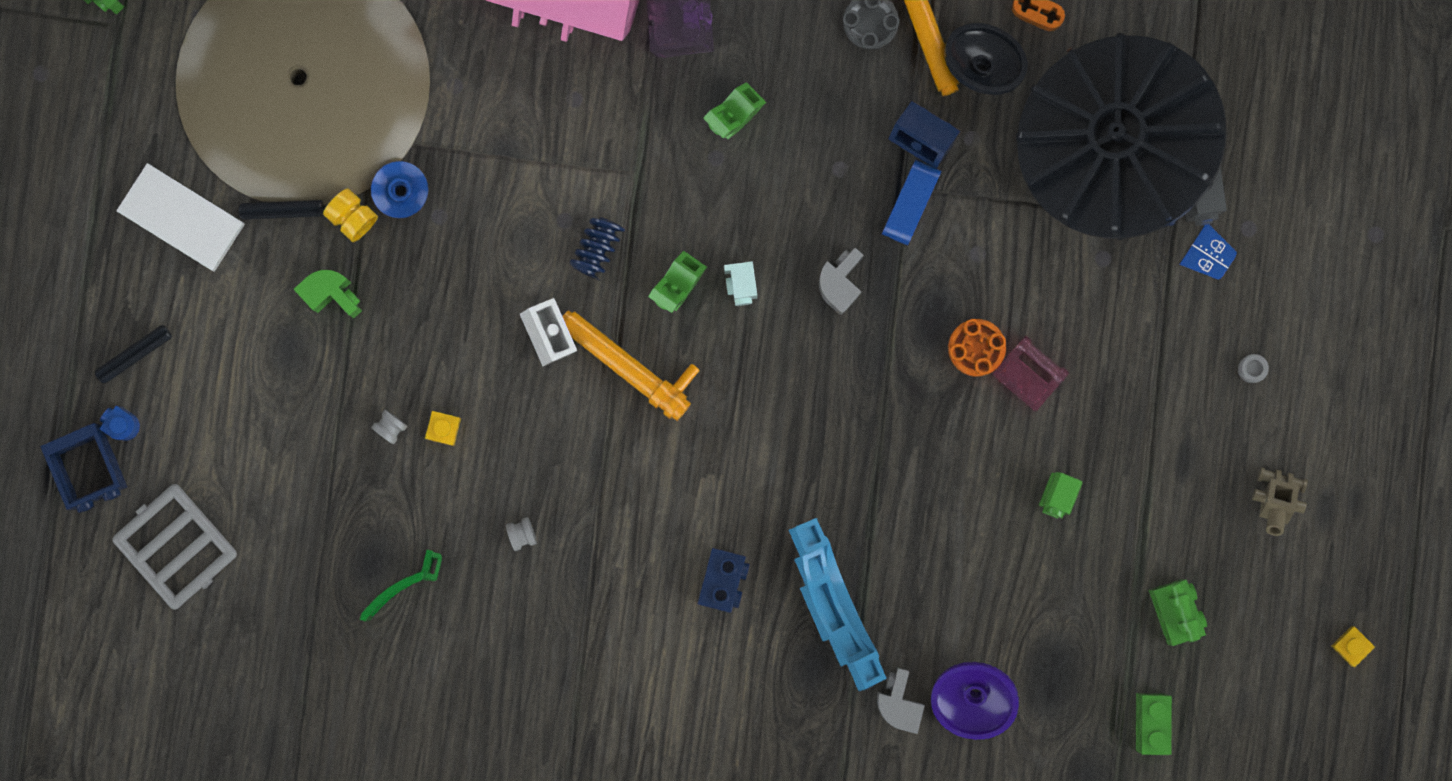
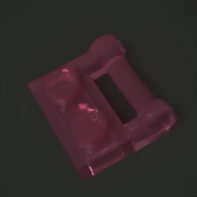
[992,335,1070,412]

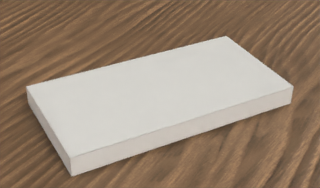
[117,163,245,272]

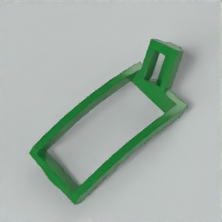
[360,550,442,621]

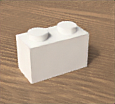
[520,298,577,366]

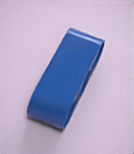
[882,159,941,246]

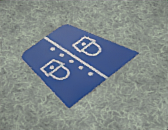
[1179,224,1237,280]

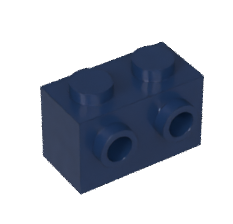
[888,101,960,169]
[698,548,750,613]

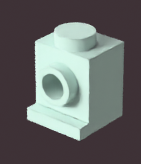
[724,261,757,306]

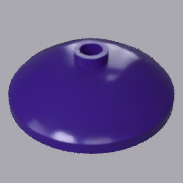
[931,662,1019,740]

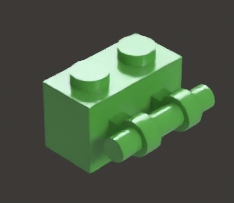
[1149,579,1207,646]

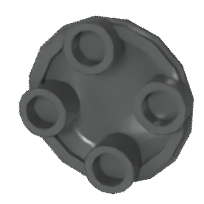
[843,0,900,50]

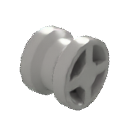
[371,409,408,444]
[506,517,537,551]

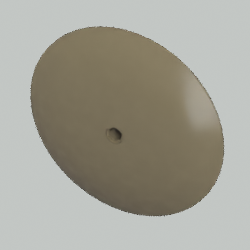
[176,0,430,206]

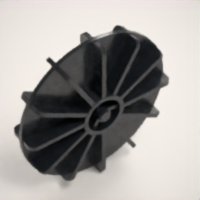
[1016,33,1227,240]

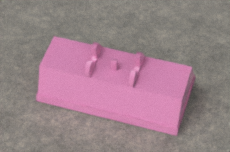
[486,0,640,42]

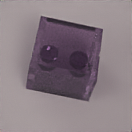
[647,0,714,58]

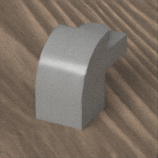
[819,248,864,315]
[877,667,924,734]

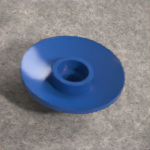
[371,161,428,218]

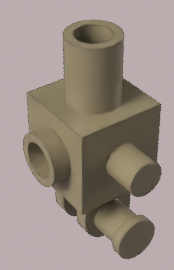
[1252,467,1308,536]

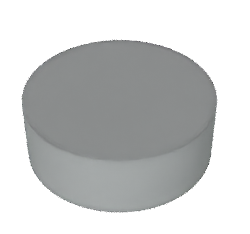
[1238,354,1269,383]

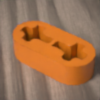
[1012,0,1065,31]

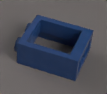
[40,423,128,513]

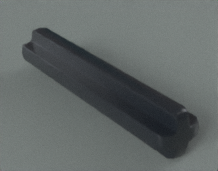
[239,200,324,220]
[94,325,172,384]

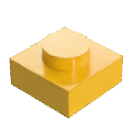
[425,411,461,446]
[1332,626,1375,667]

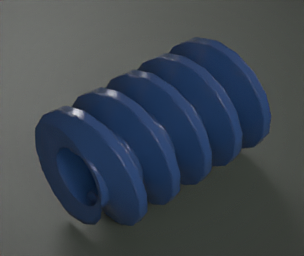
[569,217,625,281]

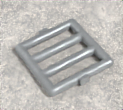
[112,484,237,610]

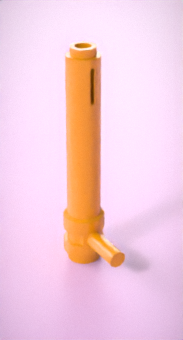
[904,0,959,96]
[562,310,699,421]

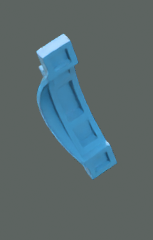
[789,518,887,691]

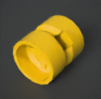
[323,188,378,242]

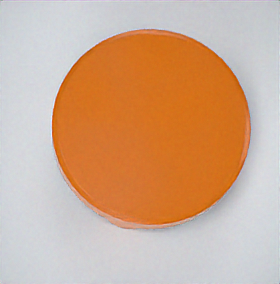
[948,319,1006,377]

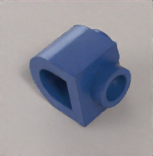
[100,405,140,441]

